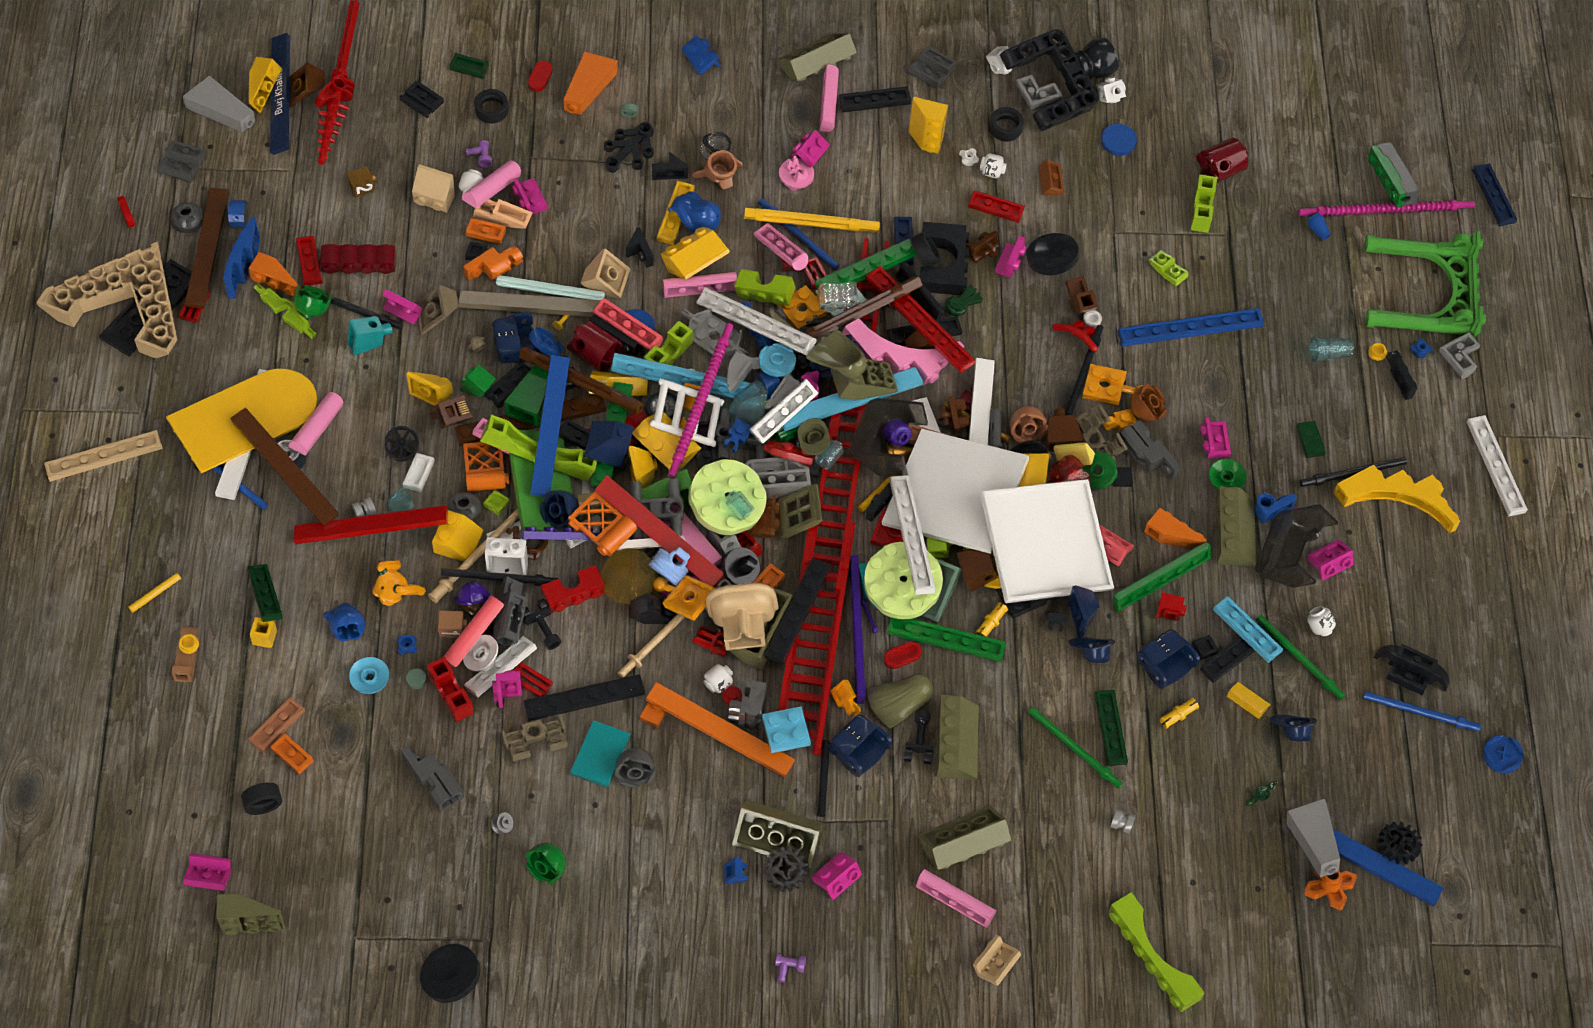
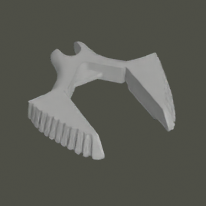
[727,351,800,410]

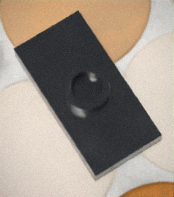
[866,483,893,522]

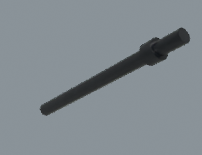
[301,285,403,330]
[1065,325,1104,415]
[1299,457,1407,487]
[441,568,559,586]

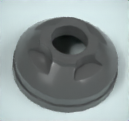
[171,203,204,233]
[447,491,482,522]

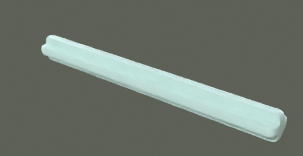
[496,275,605,300]

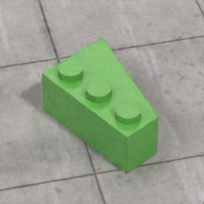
[641,469,692,509]

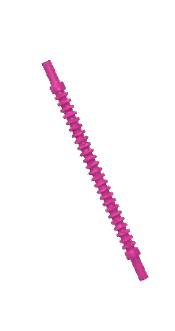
[1298,200,1475,216]
[667,323,733,479]

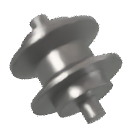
[491,812,513,834]

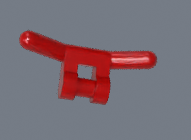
[1052,320,1098,352]

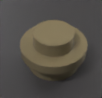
[468,336,486,353]

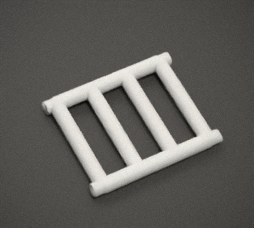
[650,378,724,447]

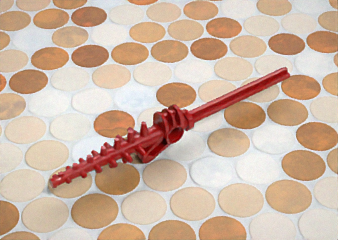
[314,0,360,165]

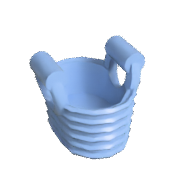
[649,547,690,586]

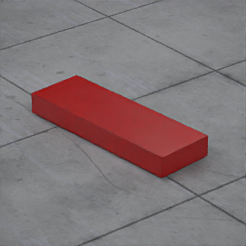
[968,190,1025,223]
[296,235,323,286]

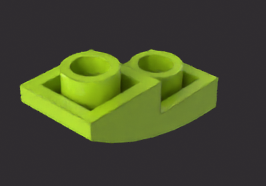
[1149,250,1188,286]

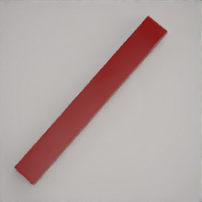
[866,266,975,374]
[595,476,725,587]
[293,505,448,544]

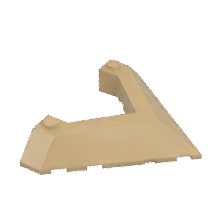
[36,241,177,358]

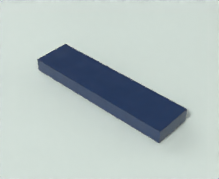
[1472,163,1517,227]

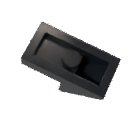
[652,152,688,180]
[626,227,653,268]

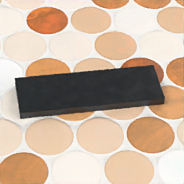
[99,259,192,357]

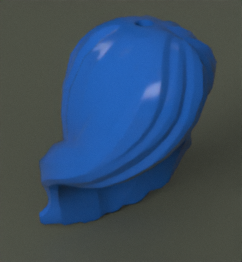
[668,191,721,233]

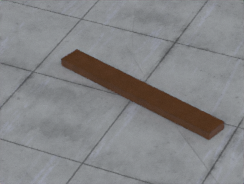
[185,188,229,309]
[230,408,338,526]

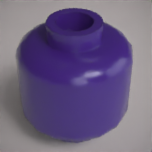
[883,419,912,447]

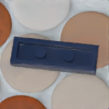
[894,217,914,265]

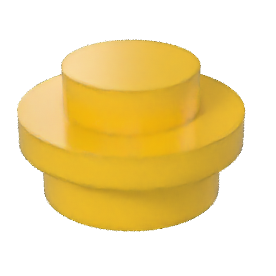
[1368,343,1387,361]
[179,634,199,654]

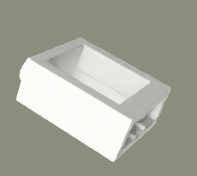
[485,537,528,575]

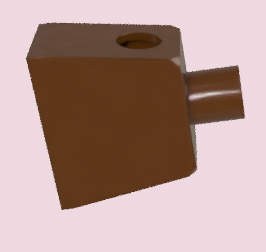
[1045,408,1083,452]
[957,549,998,592]

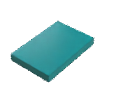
[570,720,631,788]

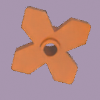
[1304,870,1357,910]

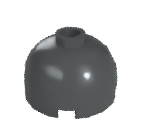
[615,748,655,788]

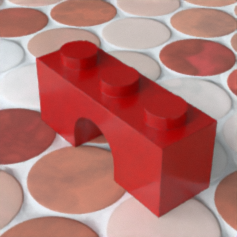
[541,565,605,613]
[427,656,474,723]

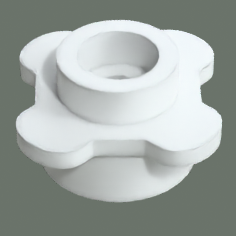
[959,148,979,166]

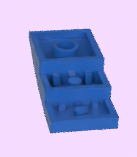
[223,217,260,299]

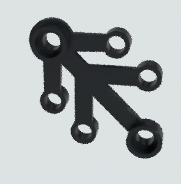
[604,122,654,173]

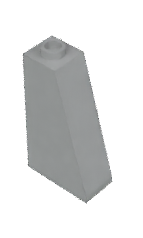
[183,76,255,132]
[1286,799,1340,877]

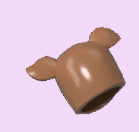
[692,150,743,190]

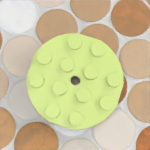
[688,459,767,535]
[864,542,943,619]

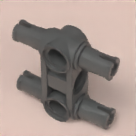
[715,408,771,461]
[629,479,684,540]

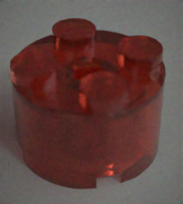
[1048,454,1091,485]

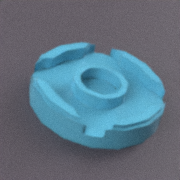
[758,343,796,377]

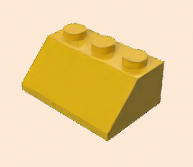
[909,97,948,154]
[661,227,730,279]
[632,412,702,473]

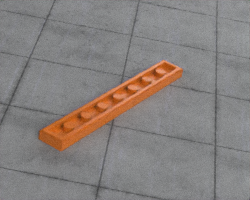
[646,682,795,778]

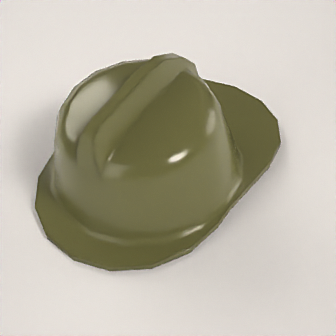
[798,418,830,455]

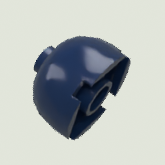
[540,490,579,529]

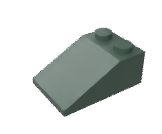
[922,558,962,622]

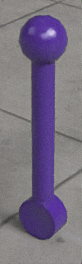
[861,598,878,634]

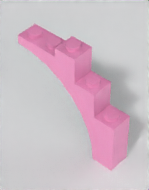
[842,318,964,386]

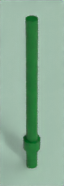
[1256,615,1346,701]
[1028,707,1124,789]

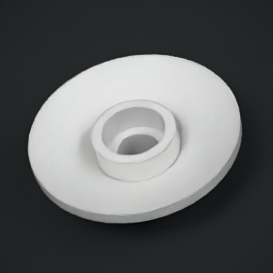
[463,635,498,671]

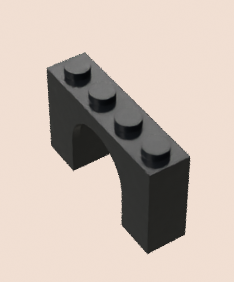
[919,222,970,295]

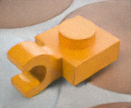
[1102,408,1137,432]
[830,680,861,716]

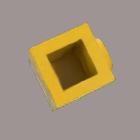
[250,617,277,649]

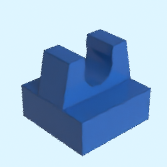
[724,857,748,885]

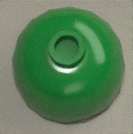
[293,285,332,319]
[525,842,566,885]

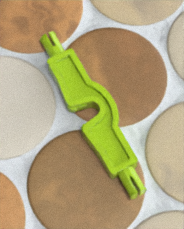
[254,283,316,339]

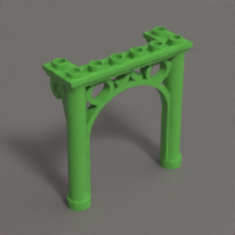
[1364,231,1486,339]

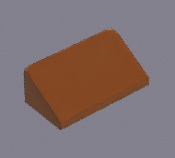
[1039,159,1064,195]

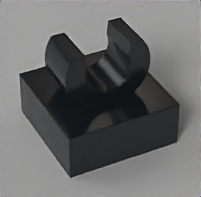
[1046,611,1068,632]

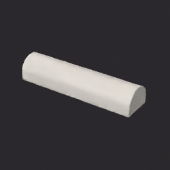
[749,379,818,444]

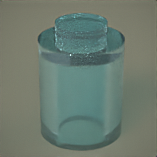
[815,440,844,469]
[725,490,755,521]

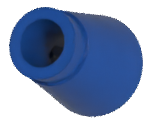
[1307,213,1331,241]

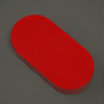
[528,61,553,92]
[117,195,135,228]
[884,642,922,669]

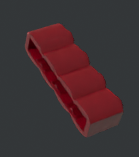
[320,244,396,274]

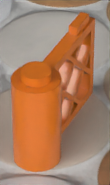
[463,442,509,492]
[568,492,638,556]

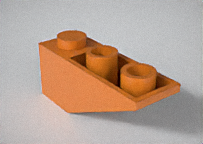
[248,252,300,296]
[1144,508,1207,549]

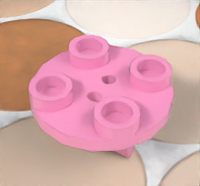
[779,156,814,191]

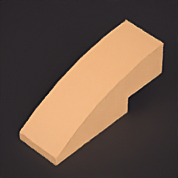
[473,199,533,228]

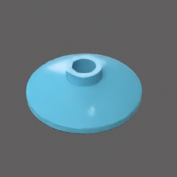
[349,657,389,694]

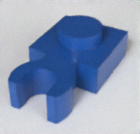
[724,418,752,453]

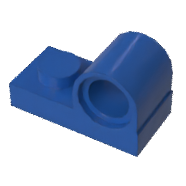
[1254,493,1297,524]

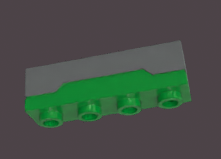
[1368,142,1420,207]

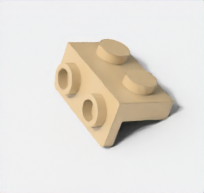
[973,935,1021,986]

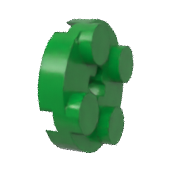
[1079,452,1118,490]

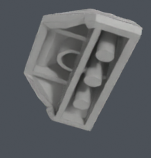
[745,457,811,499]

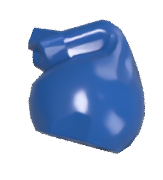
[323,603,365,641]

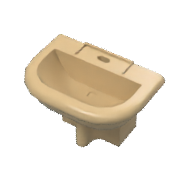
[706,583,779,650]

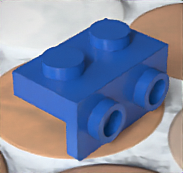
[681,35,721,75]

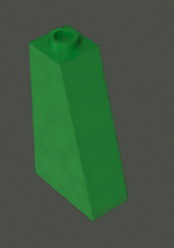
[504,365,548,427]

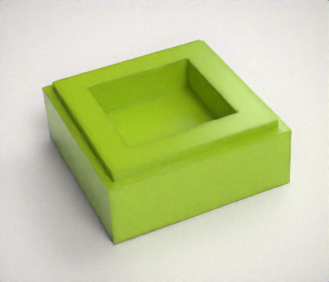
[483,490,510,516]

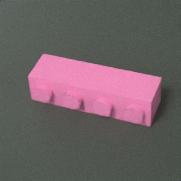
[662,505,722,569]

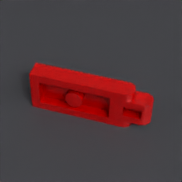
[764,441,816,466]

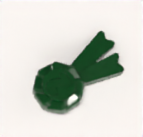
[944,284,983,317]

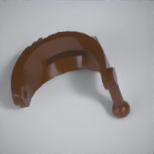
[506,526,548,560]

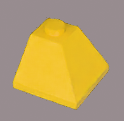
[406,371,453,406]
[628,446,658,489]

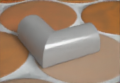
[1015,75,1062,110]
[1439,332,1480,379]

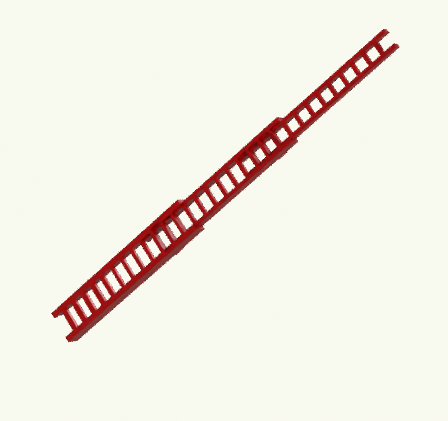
[778,238,890,755]

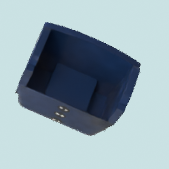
[492,312,540,363]
[1136,629,1200,689]
[828,715,892,777]

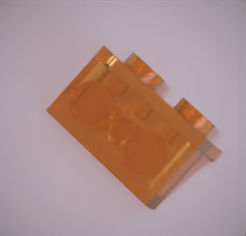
[751,495,779,538]

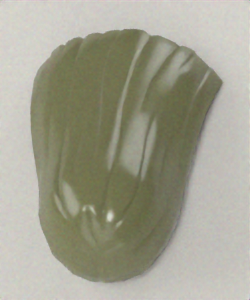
[806,330,867,379]
[867,674,933,728]

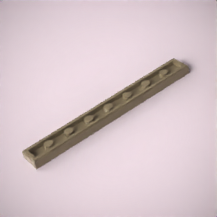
[459,290,601,317]

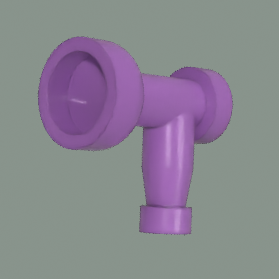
[466,140,492,168]
[775,953,807,982]

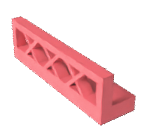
[1099,524,1134,567]

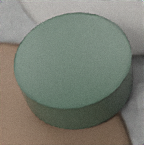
[620,103,638,118]
[406,668,427,689]

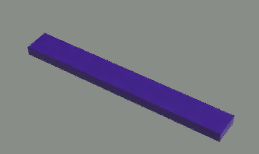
[850,555,865,704]

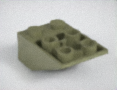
[831,359,898,400]
[217,893,286,935]

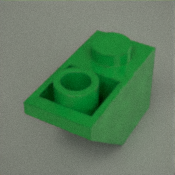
[460,365,496,398]

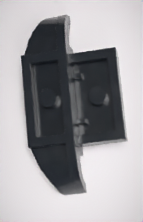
[1374,644,1450,695]

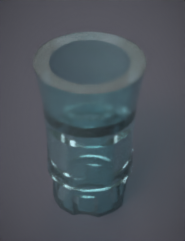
[1310,337,1354,362]

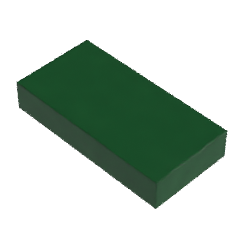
[449,53,489,79]
[1296,421,1326,458]

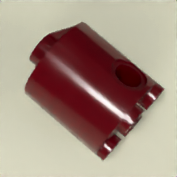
[1196,137,1248,183]
[567,321,622,372]

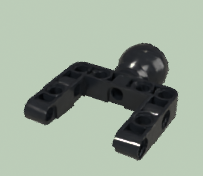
[999,29,1119,131]

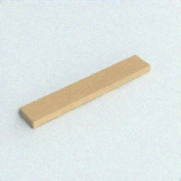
[44,430,163,482]

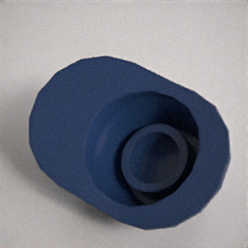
[1069,637,1115,663]
[1269,715,1317,742]

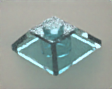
[729,380,768,425]

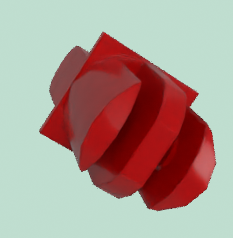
[692,625,726,657]

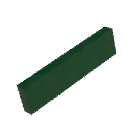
[248,564,282,622]
[1094,690,1128,766]

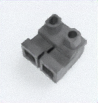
[728,679,766,729]

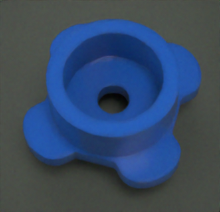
[1410,339,1433,358]
[397,635,417,655]

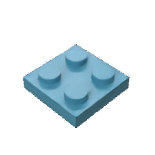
[762,706,811,753]

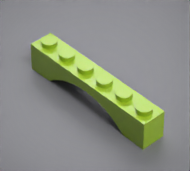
[480,415,597,482]
[1109,892,1204,1012]

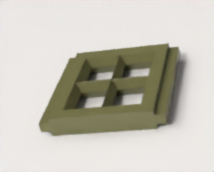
[777,484,822,539]

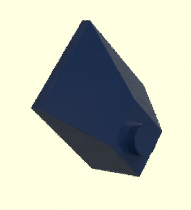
[583,421,634,468]
[1068,585,1099,637]

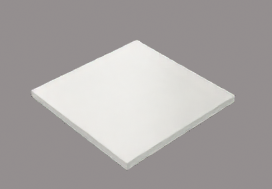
[882,429,1029,554]
[980,479,1114,603]

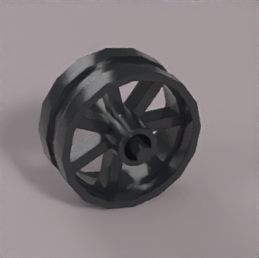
[384,426,419,462]

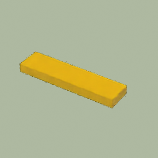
[657,181,695,245]

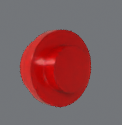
[722,686,742,705]

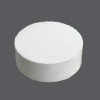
[1083,310,1102,329]

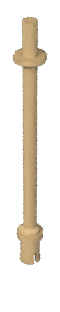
[428,508,519,603]
[618,567,726,678]

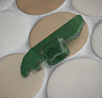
[1245,781,1277,806]

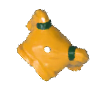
[372,560,426,606]

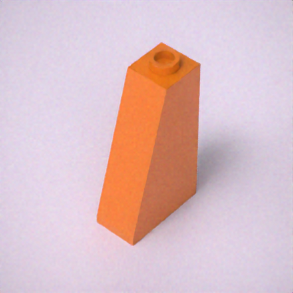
[563,51,618,115]

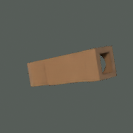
[171,626,199,683]

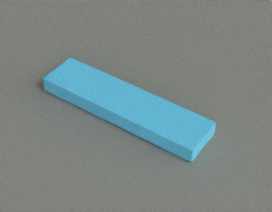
[1213,596,1283,663]

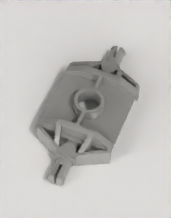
[680,308,749,358]

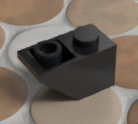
[631,593,675,624]

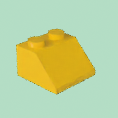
[432,510,484,562]

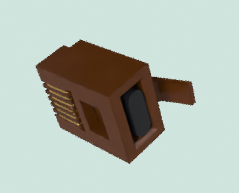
[430,395,472,429]

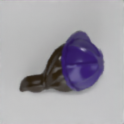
[454,582,493,635]

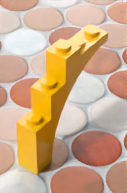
[1333,465,1460,533]

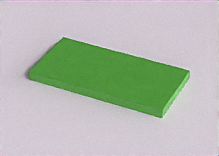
[509,430,577,531]

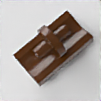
[966,231,1000,263]
[937,396,970,434]

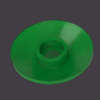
[1209,459,1247,489]

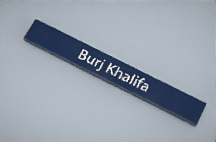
[270,33,290,155]

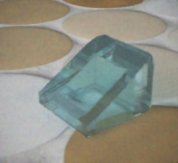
[387,487,414,512]

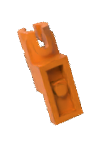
[463,246,523,281]

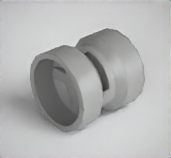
[351,497,377,517]
[1110,809,1136,834]

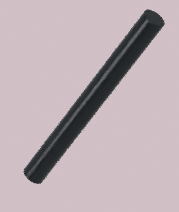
[817,740,830,817]

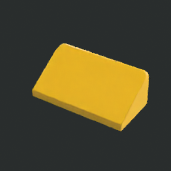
[1226,682,1270,719]

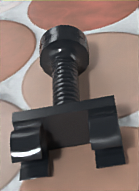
[523,598,562,650]
[904,711,933,765]

